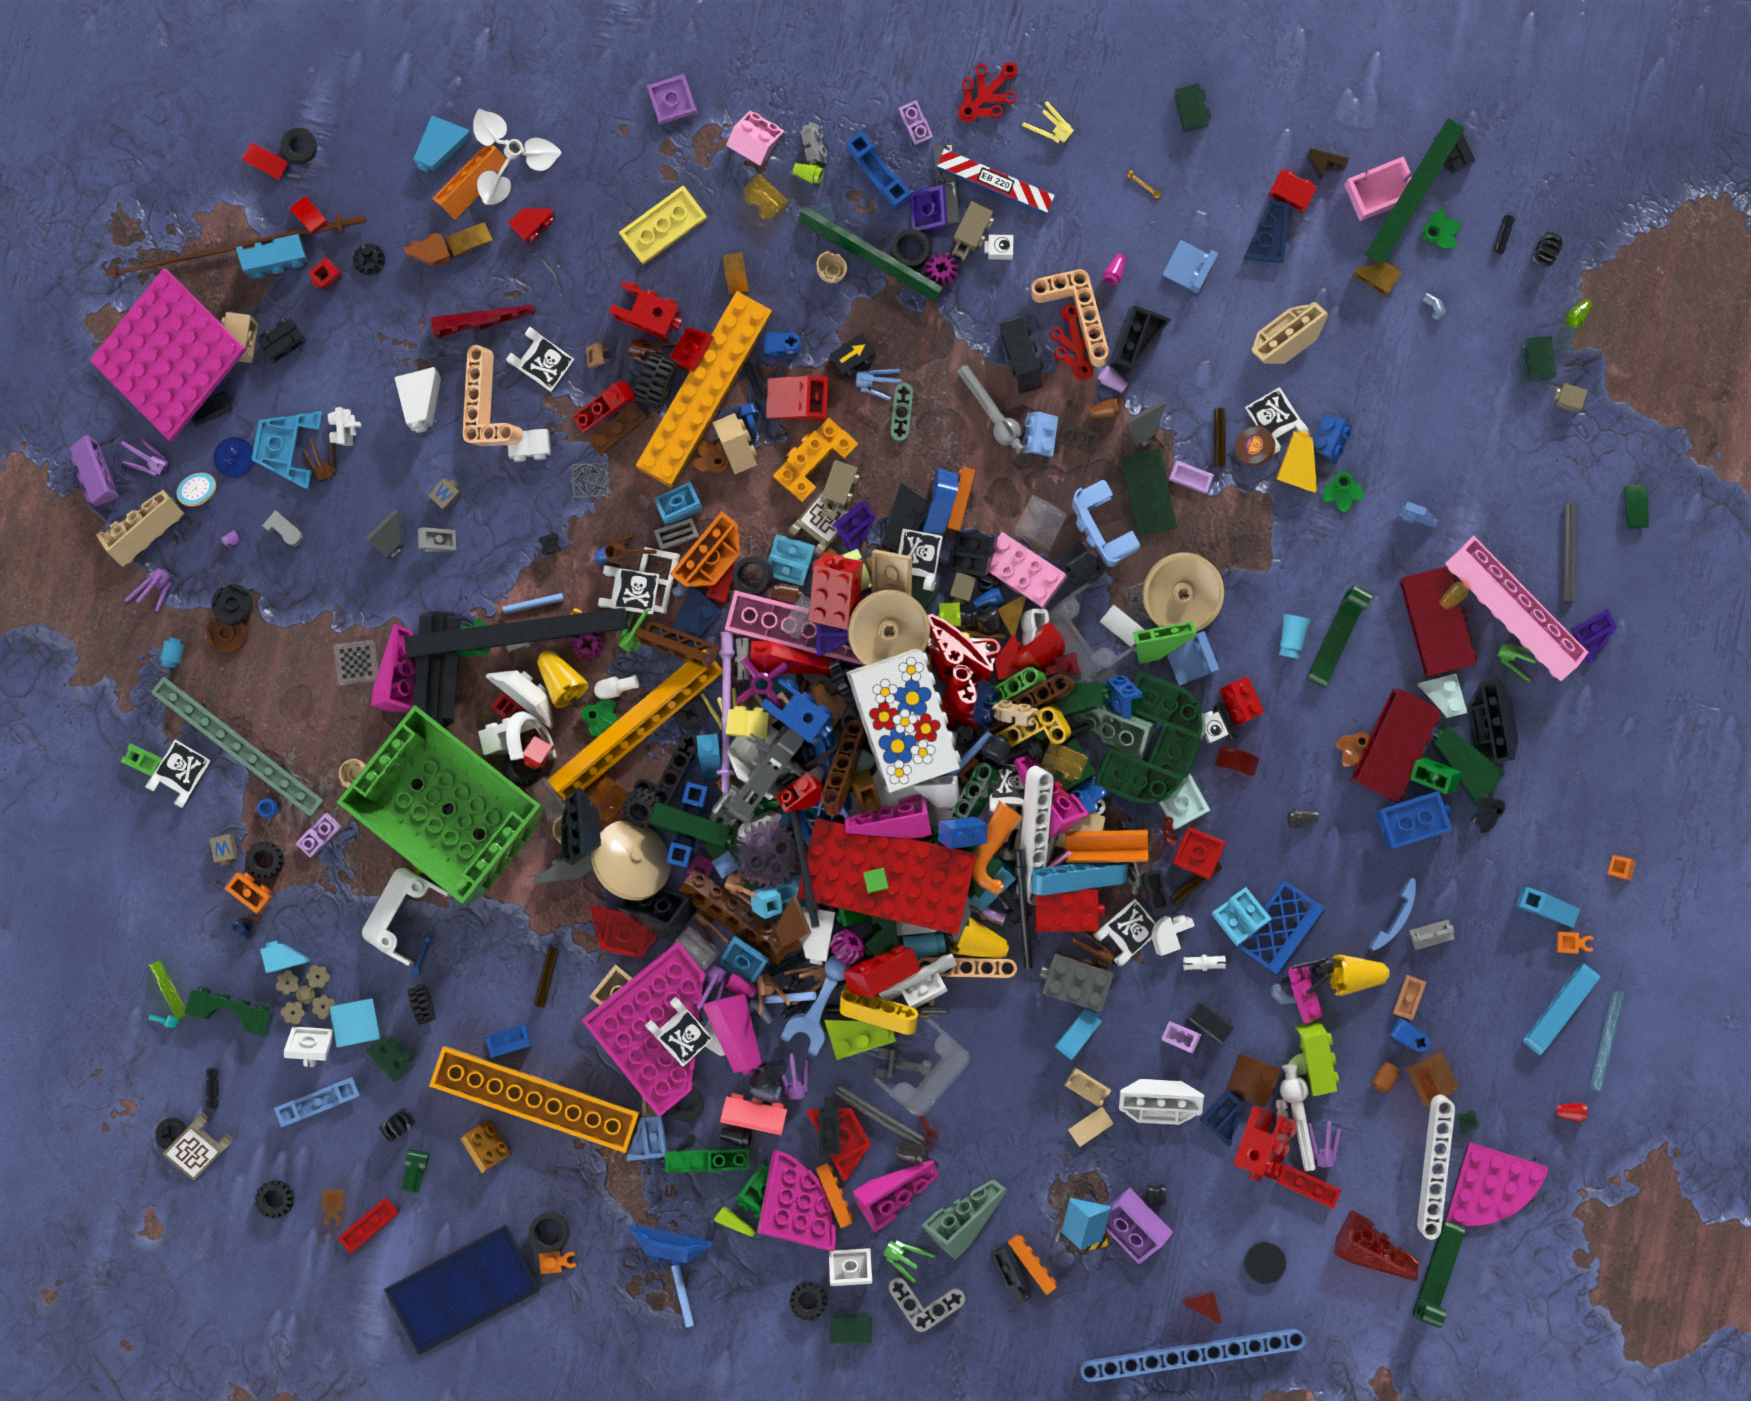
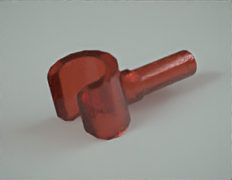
[919,1115,939,1145]

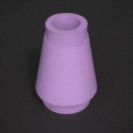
[1097,365,1128,393]

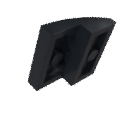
[947,531,997,577]

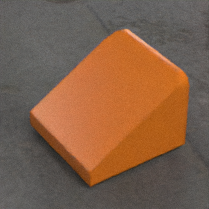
[1607,855,1636,881]

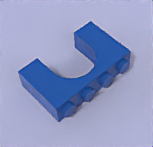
[666,782,710,869]

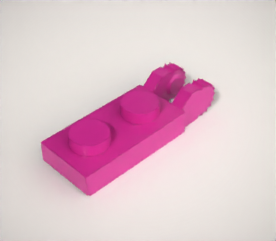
[1288,962,1323,1023]

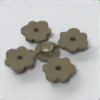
[276,965,335,1024]

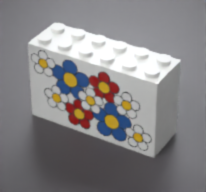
[846,649,961,793]

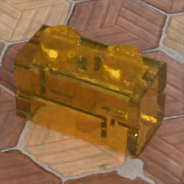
[742,174,788,221]
[1041,741,1089,782]

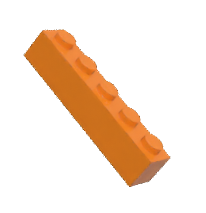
[947,467,975,532]
[816,1162,854,1228]
[1007,1234,1057,1295]

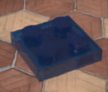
[973,681,997,728]

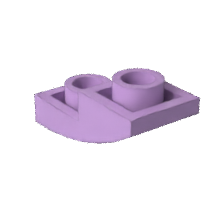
[898,100,933,145]
[296,813,342,858]

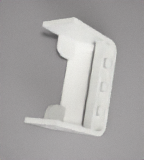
[362,868,452,966]

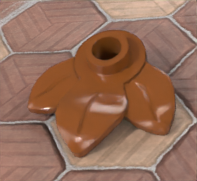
[691,441,729,473]
[1335,731,1370,767]

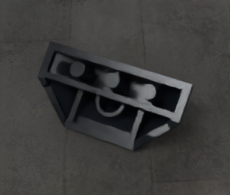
[1467,679,1519,763]
[560,787,601,865]

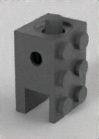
[1039,954,1114,1013]

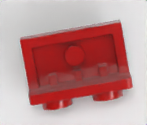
[1219,676,1265,726]

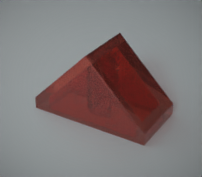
[1214,746,1260,778]
[1181,1290,1221,1325]

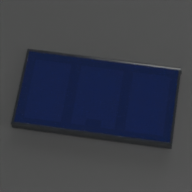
[384,1224,541,1355]

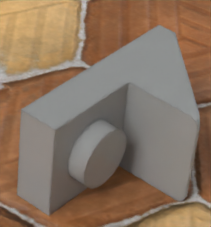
[418,527,456,552]

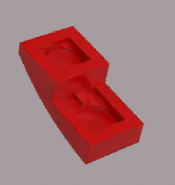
[241,142,289,180]
[289,196,328,235]

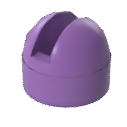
[221,530,239,548]

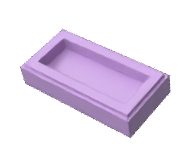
[1169,460,1214,494]

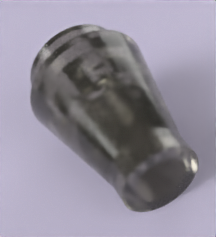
[1287,809,1319,829]

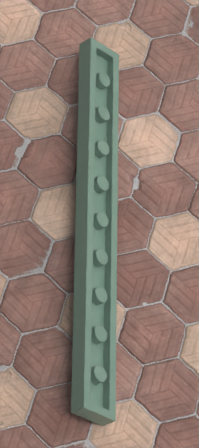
[151,677,324,817]

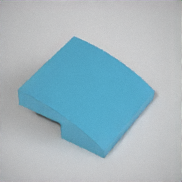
[768,534,815,586]
[1212,887,1271,946]
[329,998,380,1048]

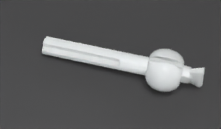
[1280,1063,1316,1171]

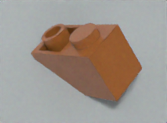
[404,233,452,267]

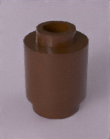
[772,583,803,606]

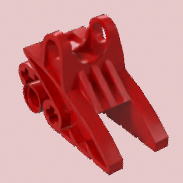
[926,614,1000,713]

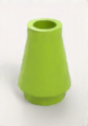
[793,163,824,185]

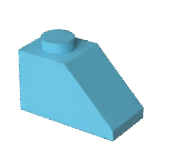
[260,941,310,973]

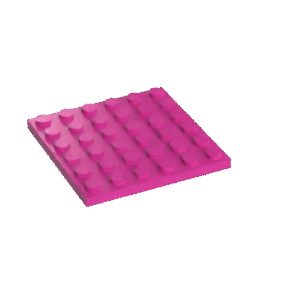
[90,268,247,441]

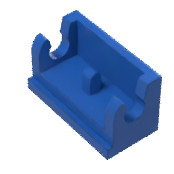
[485,1024,532,1058]

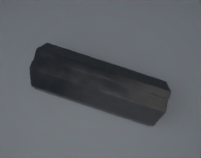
[413,611,462,728]

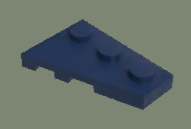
[1243,201,1290,264]
[668,586,722,647]

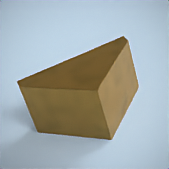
[723,252,749,295]
[998,596,1026,637]

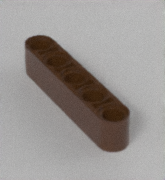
[982,674,1075,733]
[821,720,866,816]

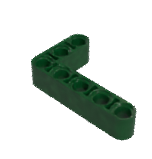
[1306,585,1373,688]
[915,763,1000,850]
[1412,1220,1465,1328]

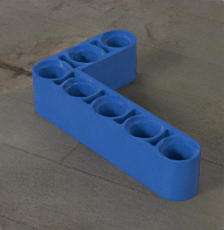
[921,468,958,536]

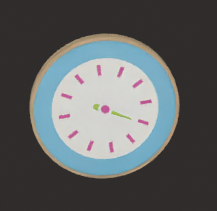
[177,473,216,506]

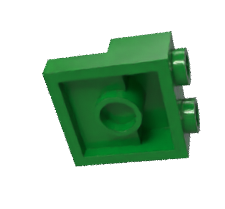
[736,1163,769,1221]

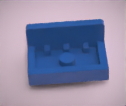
[1313,414,1352,463]
[1106,675,1142,719]

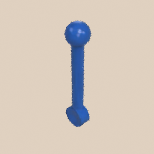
[411,934,432,975]

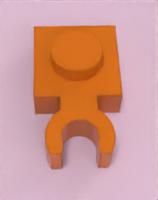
[1556,932,1594,954]
[539,1250,576,1274]

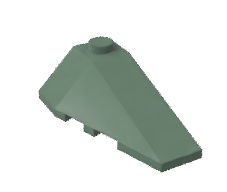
[1071,705,1157,760]
[922,1179,1007,1260]

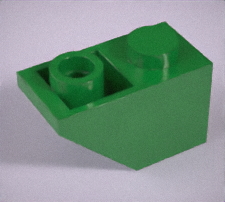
[835,908,867,927]

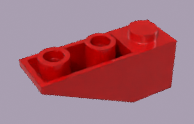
[572,381,635,433]

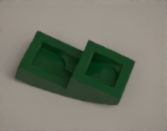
[1623,485,1649,529]

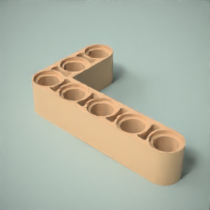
[1031,269,1109,367]
[463,345,523,446]
[918,957,1017,1018]

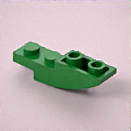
[664,1149,749,1173]

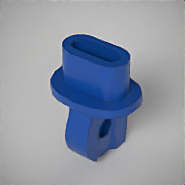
[739,403,760,437]

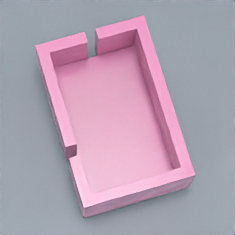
[1344,156,1412,221]

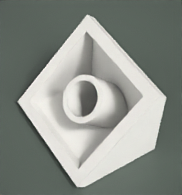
[829,1248,872,1286]

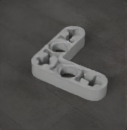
[889,1277,965,1332]

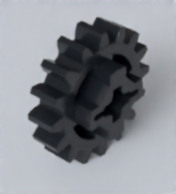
[829,659,855,703]

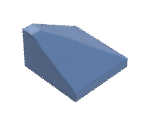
[712,851,740,879]

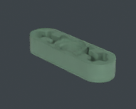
[891,383,913,442]

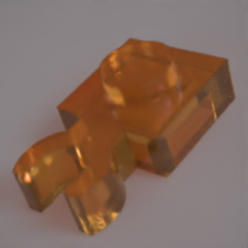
[322,1189,345,1226]

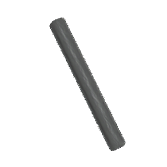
[1563,502,1577,603]
[834,1086,925,1147]

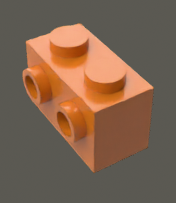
[224,872,274,914]

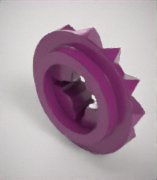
[571,633,604,661]

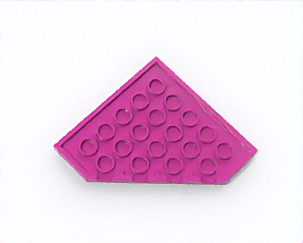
[581,941,705,1117]

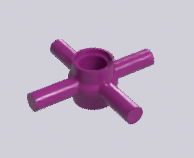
[736,657,789,709]

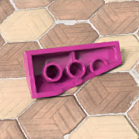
[371,624,416,713]
[1014,755,1089,838]
[845,794,932,839]
[853,1160,939,1232]

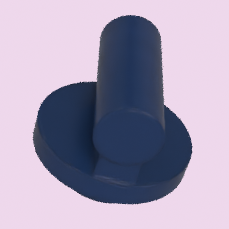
[232,918,253,941]

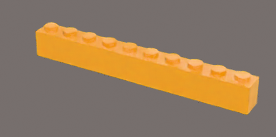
[548,649,723,801]

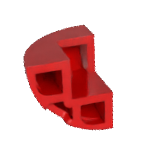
[1011,622,1065,671]

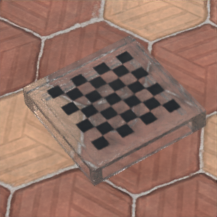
[334,640,378,685]

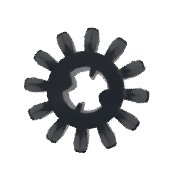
[1532,231,1563,267]
[379,1108,415,1142]

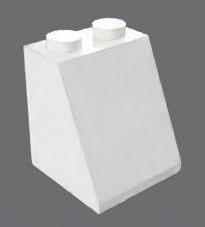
[395,367,441,433]
[801,906,836,965]

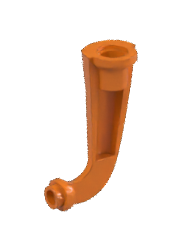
[972,800,1023,896]

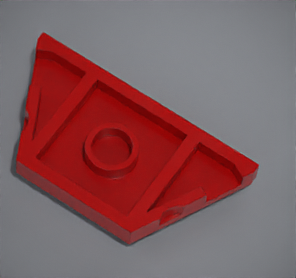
[590,905,658,958]
[806,1108,871,1181]

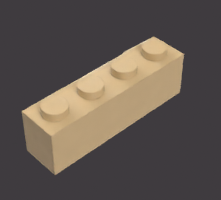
[96,490,184,567]

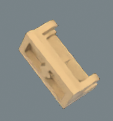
[1064,1068,1111,1107]

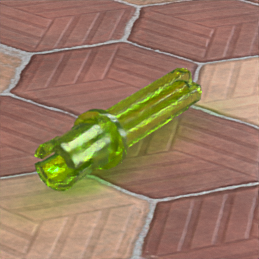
[148,960,187,1019]

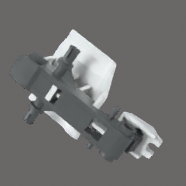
[709,725,807,826]

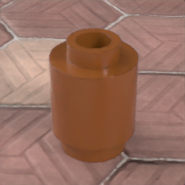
[1371,1062,1400,1094]

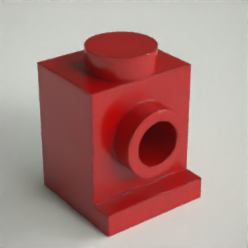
[308,257,343,291]

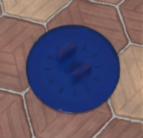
[214,437,254,478]

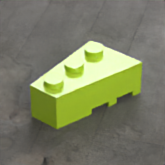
[825,1020,897,1060]
[1295,1020,1339,1096]

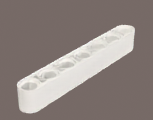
[1017,766,1053,905]
[1417,1095,1455,1240]

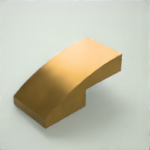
[445,222,493,257]

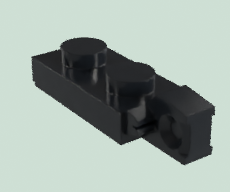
[818,1096,840,1155]
[991,1245,1031,1303]

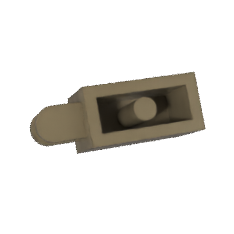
[951,201,995,261]
[820,460,859,520]

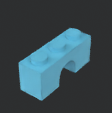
[751,874,807,919]

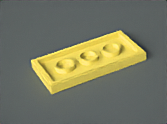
[619,185,707,265]

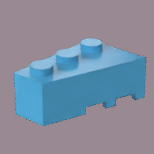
[236,234,309,280]

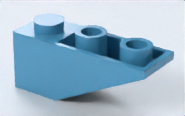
[1515,887,1580,928]

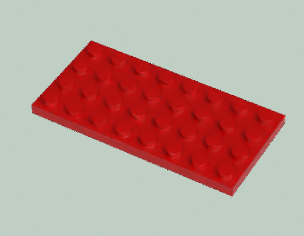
[797,818,977,935]

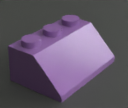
[70,435,119,507]
[1105,1187,1173,1264]

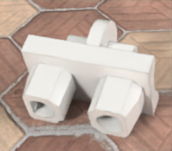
[328,407,361,446]

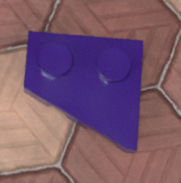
[832,501,876,552]
[1570,609,1617,663]
[816,616,851,656]

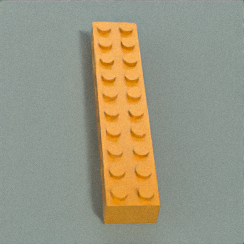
[636,291,773,489]
[429,1046,641,1153]

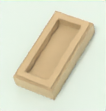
[1068,1106,1114,1147]

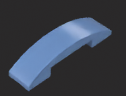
[1368,878,1416,951]
[274,1077,360,1127]

